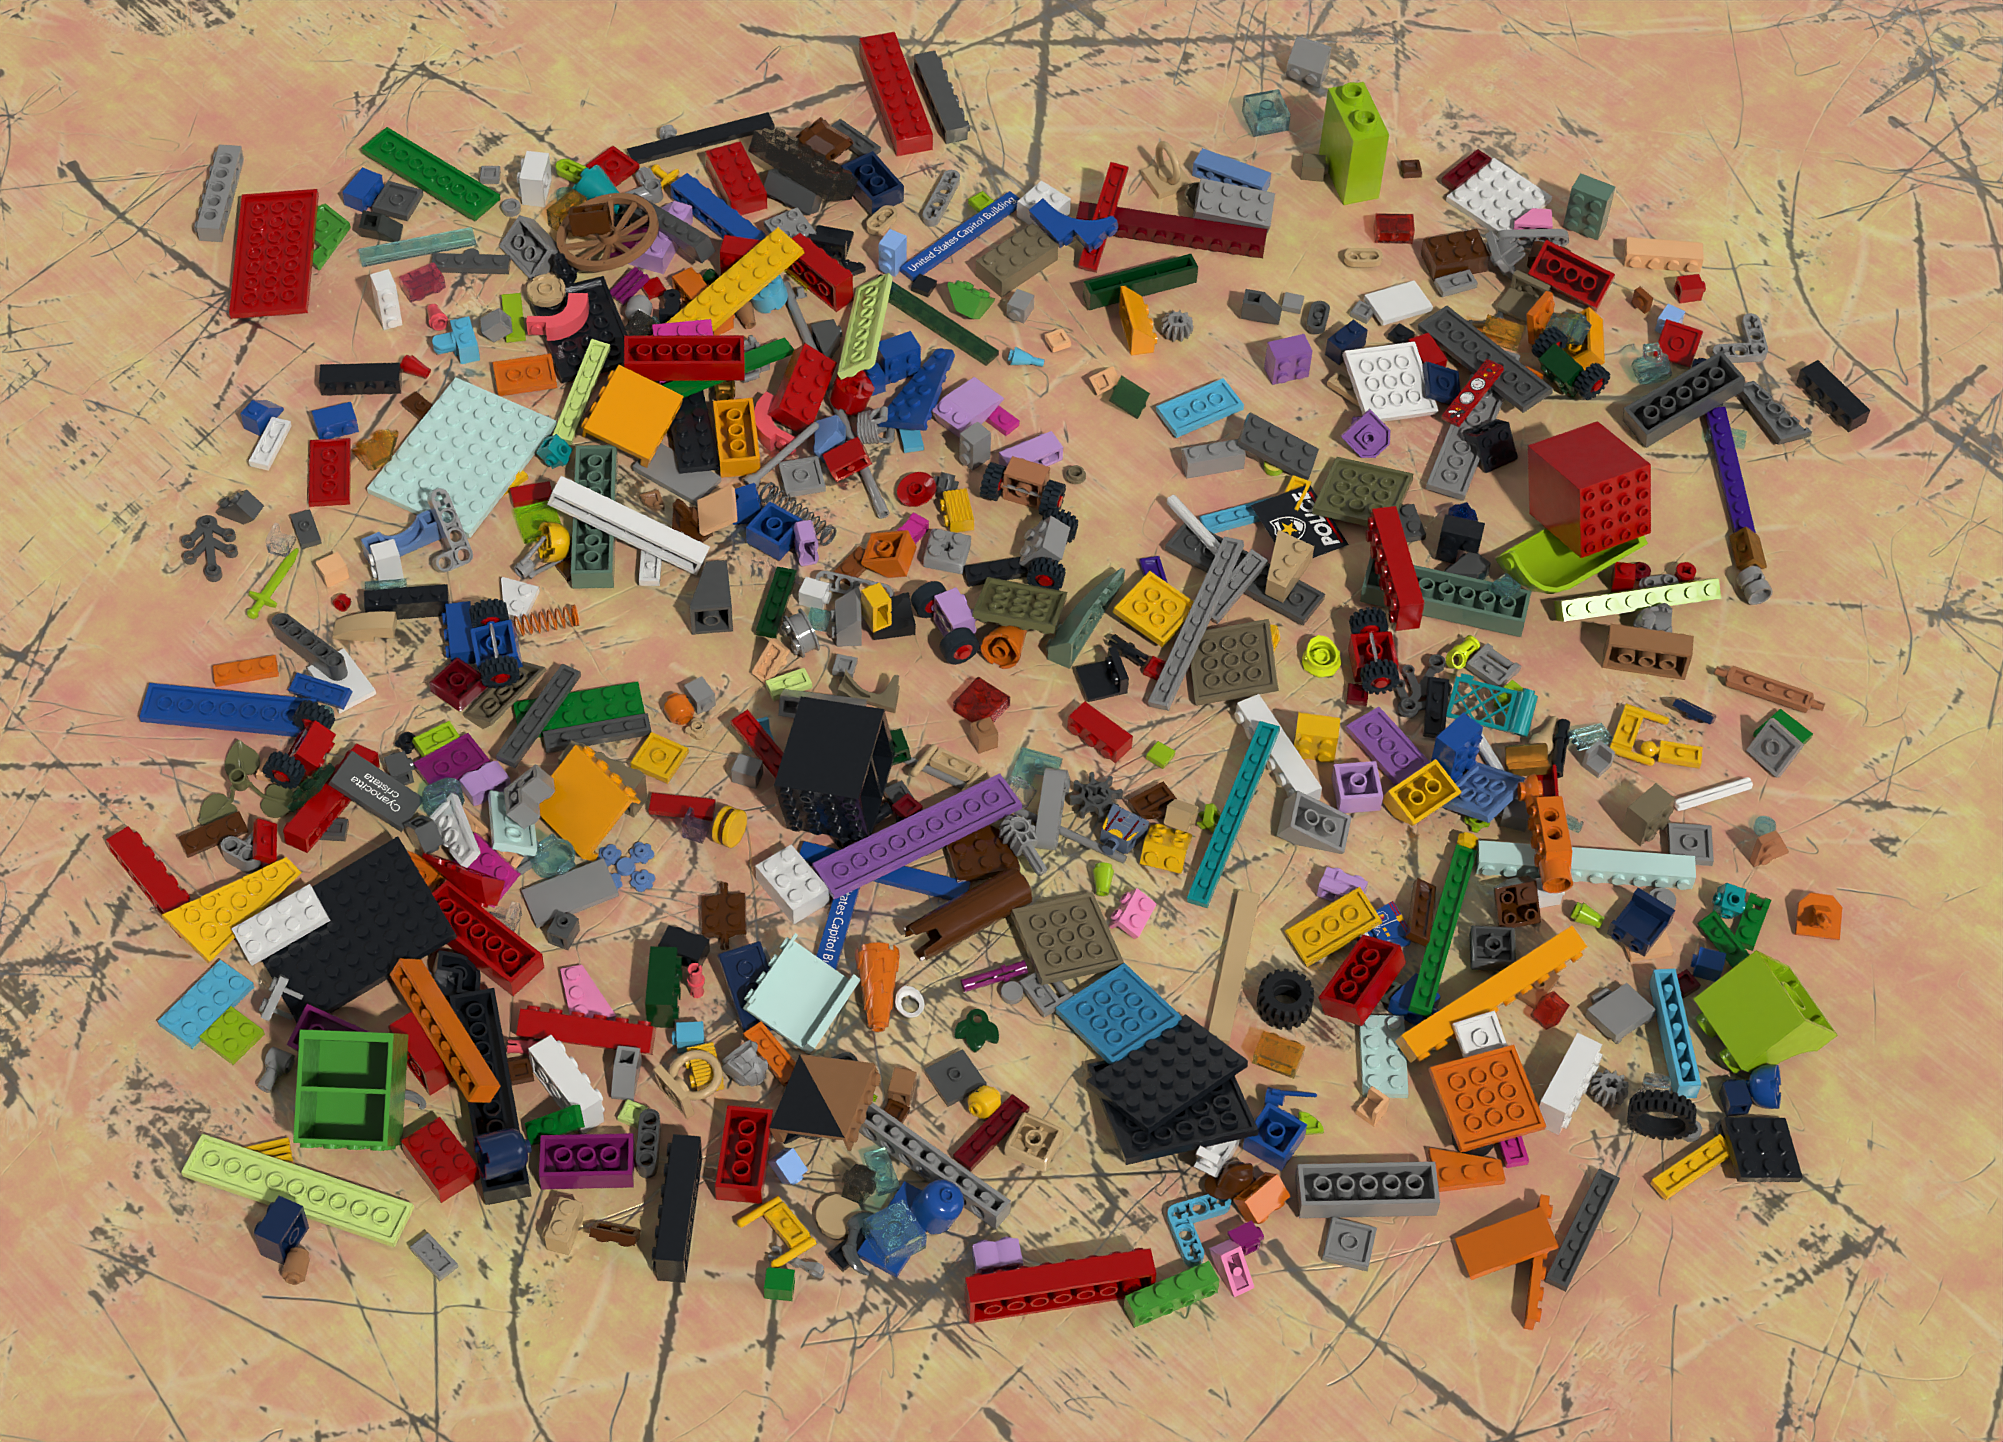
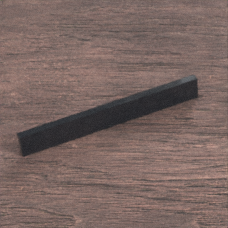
[627,112,775,164]

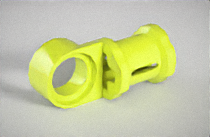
[1446,635,1480,669]

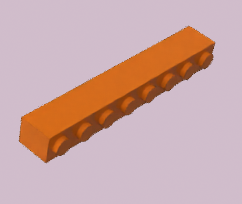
[390,958,501,1103]

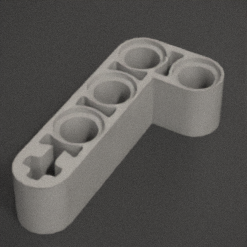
[427,488,473,573]
[1035,768,1070,850]

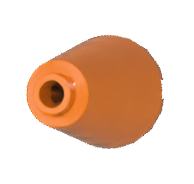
[981,625,1027,669]

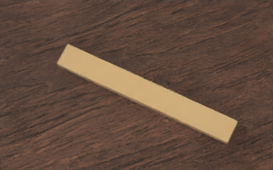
[1209,890,1260,1045]

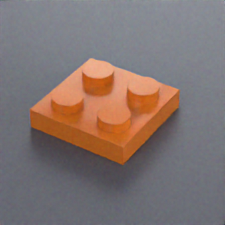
[1526,291,1556,344]

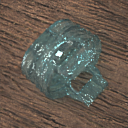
[1631,342,1672,384]
[422,778,465,816]
[533,834,576,878]

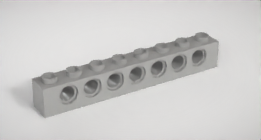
[859,1102,1011,1230]

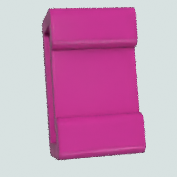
[897,512,929,545]

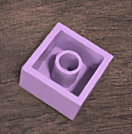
[1331,761,1383,813]

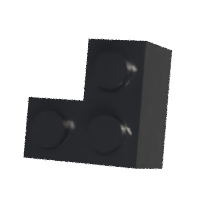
[1435,514,1485,564]

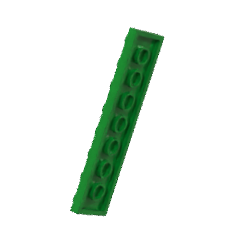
[361,127,501,221]

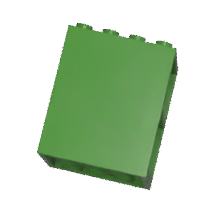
[293,1030,408,1151]

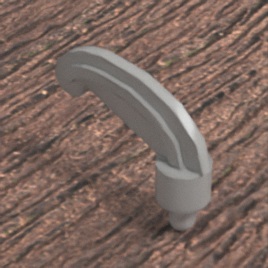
[405,1090,426,1110]

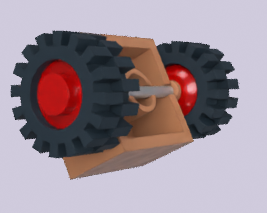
[980,456,1066,515]

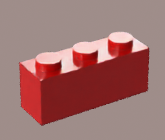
[1067,701,1133,763]

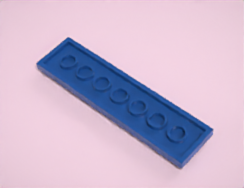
[139,683,317,737]

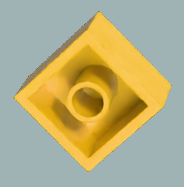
[1293,712,1341,763]

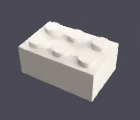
[755,844,829,924]

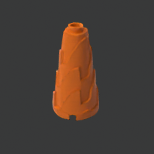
[855,942,900,1032]

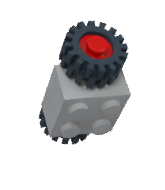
[1019,508,1078,590]

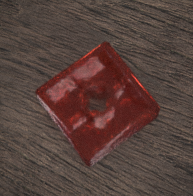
[953,677,1011,723]

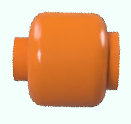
[664,693,695,725]

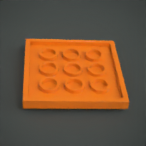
[1428,1045,1546,1153]

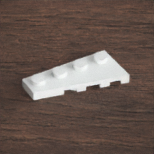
[429,793,481,868]

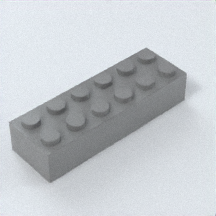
[1295,1162,1440,1218]

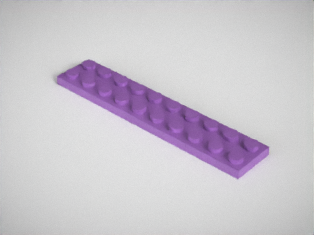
[812,773,1022,900]

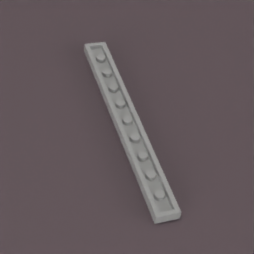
[1148,536,1244,711]

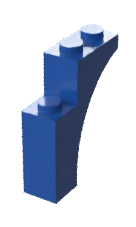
[1029,198,1118,252]

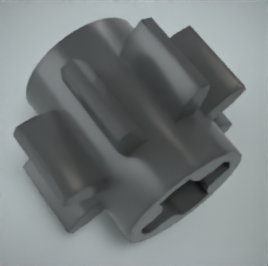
[934,472,959,493]

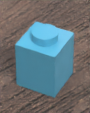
[672,1021,704,1053]

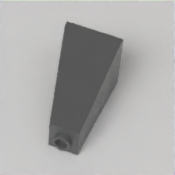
[690,560,733,635]

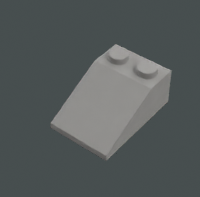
[1277,791,1352,854]

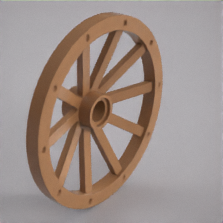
[556,193,659,272]

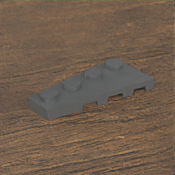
[1739,381,1812,445]

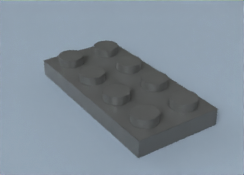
[1237,412,1319,480]

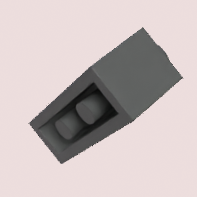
[764,168,825,215]

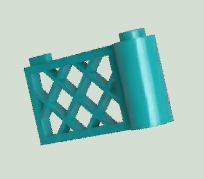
[1446,673,1538,737]

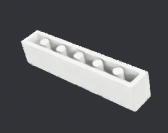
[1234,694,1322,800]

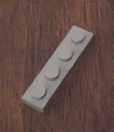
[1211,549,1268,624]

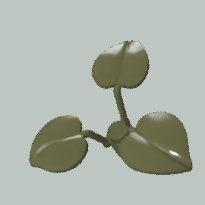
[198,740,299,826]

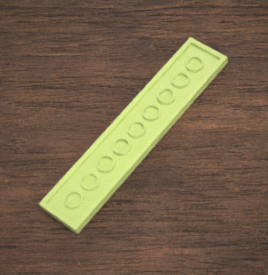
[181,1134,414,1248]

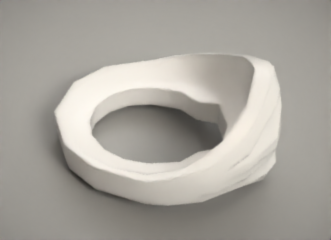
[895,986,925,1018]

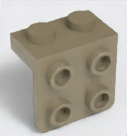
[1496,270,1551,324]

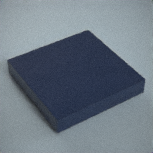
[1423,361,1461,405]

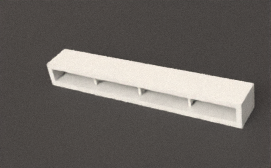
[547,476,710,575]

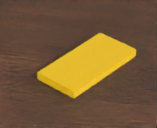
[1284,886,1383,967]

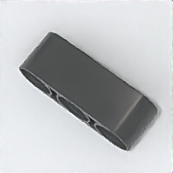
[636,1109,661,1178]

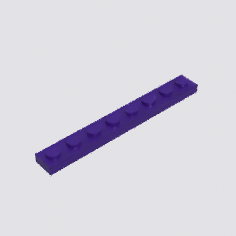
[1705,407,1756,533]

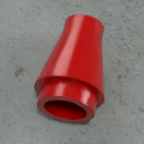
[400,355,431,379]

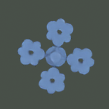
[597,842,655,892]

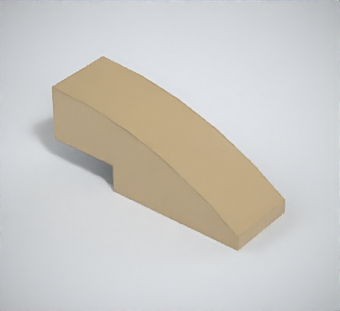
[332,611,397,642]

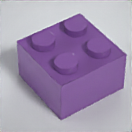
[1264,334,1312,385]

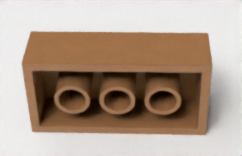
[1602,624,1694,680]

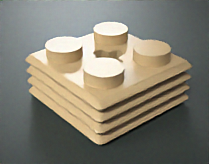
[1004,1112,1064,1172]

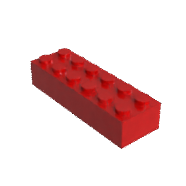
[624,335,745,381]
[1365,506,1425,631]
[432,880,544,996]

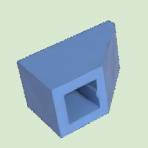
[813,415,846,463]

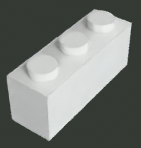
[370,269,402,330]

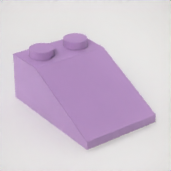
[932,377,1004,438]

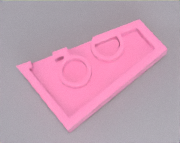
[560,964,617,1021]

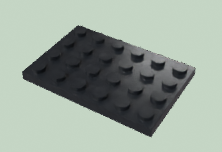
[530,276,628,383]
[1086,1014,1248,1134]

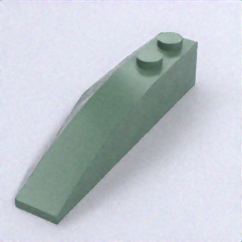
[1046,568,1125,669]

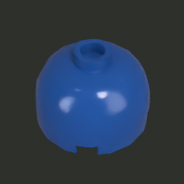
[1745,1064,1781,1109]

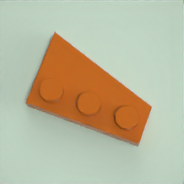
[1428,1148,1506,1192]

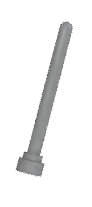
[742,422,819,487]

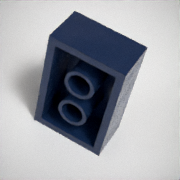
[841,151,904,216]

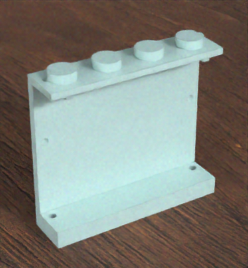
[743,933,861,1054]

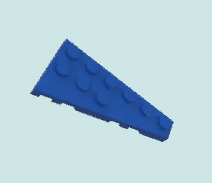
[878,348,955,431]

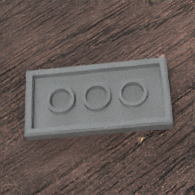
[633,443,721,507]
[522,858,619,928]

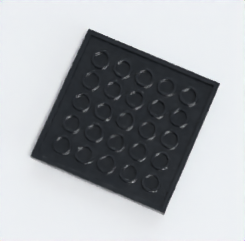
[1087,1035,1258,1165]

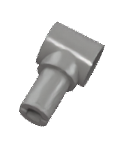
[257,1047,295,1093]

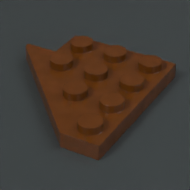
[945,824,1021,883]

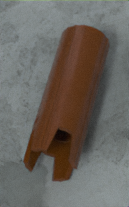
[904,867,1033,961]

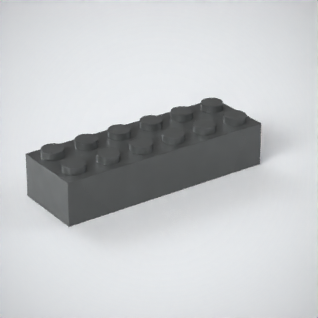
[1623,351,1745,448]

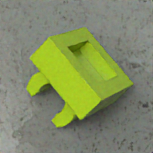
[1197,803,1221,834]

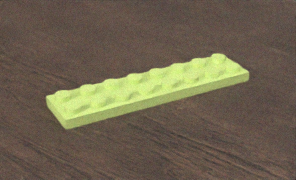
[837,272,893,380]

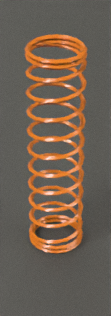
[509,604,579,637]

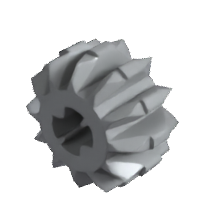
[1160,310,1193,342]
[1590,1069,1629,1108]

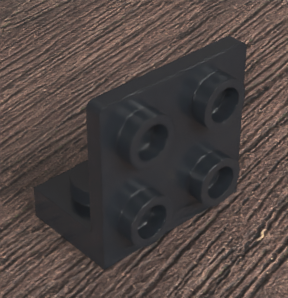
[808,225,854,261]
[1464,419,1518,473]
[1076,646,1129,702]

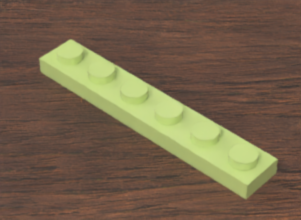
[553,339,610,445]

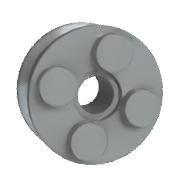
[781,608,820,658]

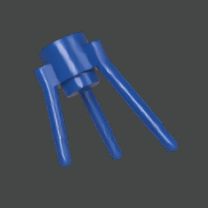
[1264,1087,1317,1119]

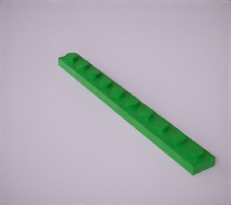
[1408,844,1477,1017]

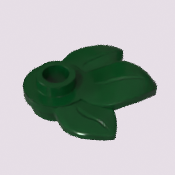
[955,1009,999,1053]

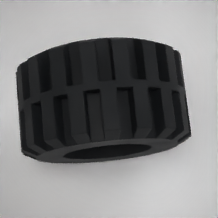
[1257,968,1314,1030]

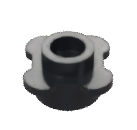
[395,732,415,754]

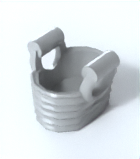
[857,406,895,444]

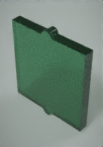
[1109,375,1150,419]

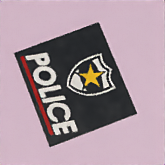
[1251,485,1349,558]

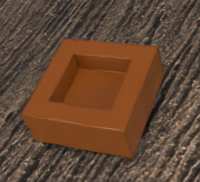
[1631,286,1653,314]

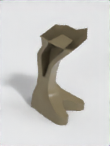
[837,669,900,713]

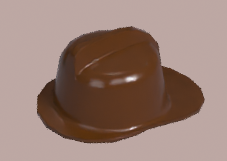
[1204,1161,1256,1200]

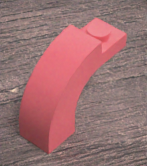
[526,293,589,341]
[754,391,796,455]

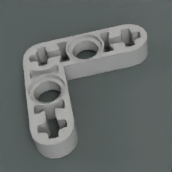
[1711,313,1768,363]

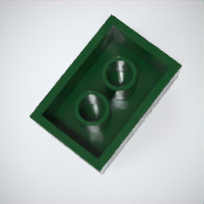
[645,946,683,1028]

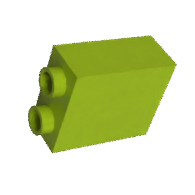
[1319,82,1389,205]

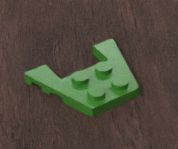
[312,204,351,270]

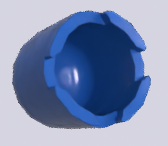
[910,1180,964,1234]

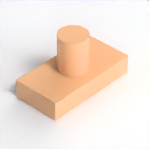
[751,638,790,685]

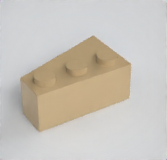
[1265,530,1314,603]

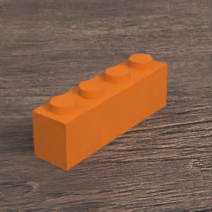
[672,267,735,335]

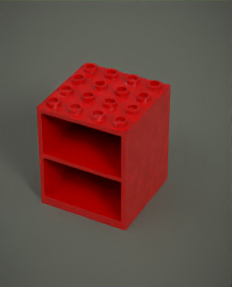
[1528,421,1651,558]

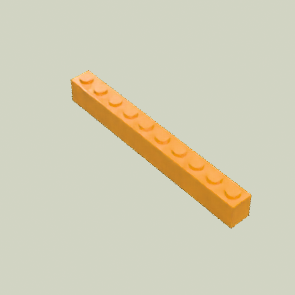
[1395,926,1587,1063]

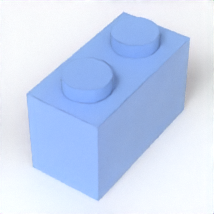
[878,229,907,277]

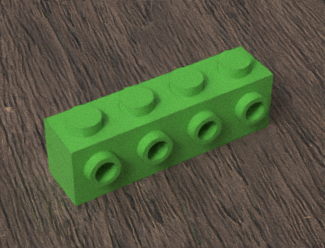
[1124,1261,1220,1328]

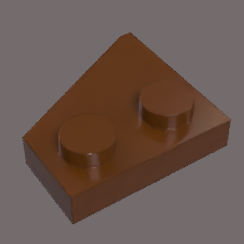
[1128,781,1177,820]

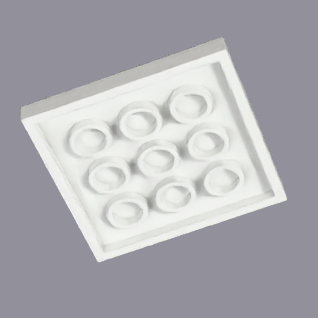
[1446,158,1552,234]
[1342,342,1439,422]

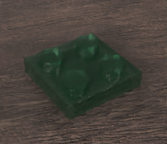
[287,763,336,812]

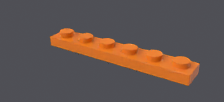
[1524,1194,1553,1330]

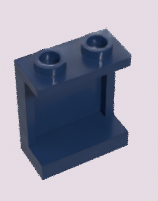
[1607,888,1675,957]

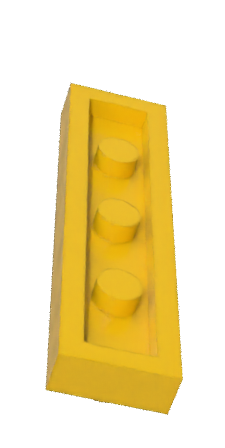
[1650,1134,1730,1201]

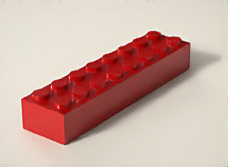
[859,32,933,156]
[964,1248,1157,1324]

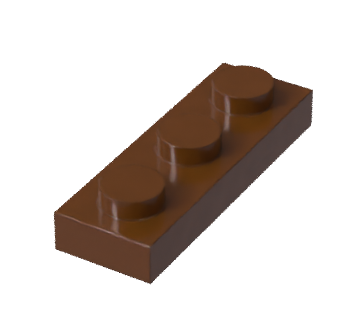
[178,811,248,858]

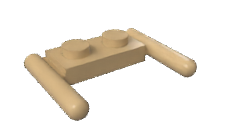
[910,744,987,792]

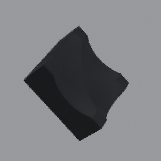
[873,592,916,640]

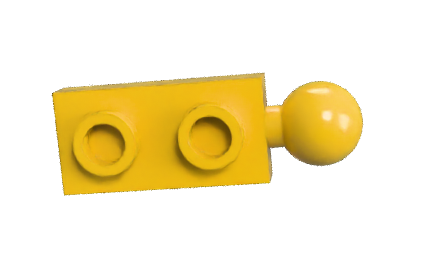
[1640,740,1703,769]

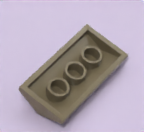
[463,661,547,729]

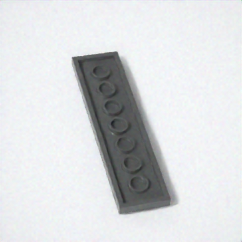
[1418,306,1553,413]
[1165,523,1325,625]

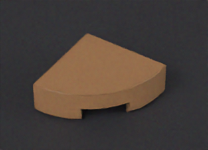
[639,489,665,510]

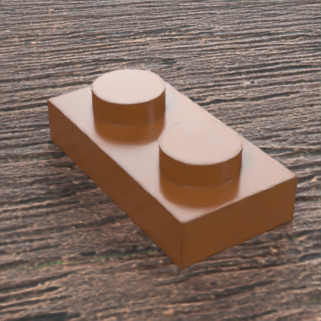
[834,546,867,586]

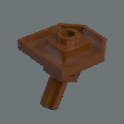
[672,499,713,543]

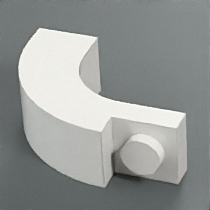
[1194,1139,1242,1178]

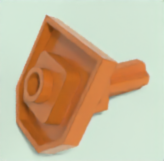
[1795,893,1843,940]

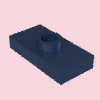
[1672,697,1717,724]

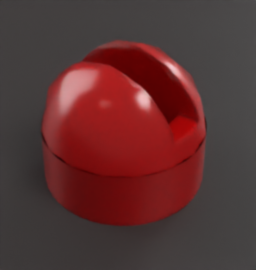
[333,593,352,612]

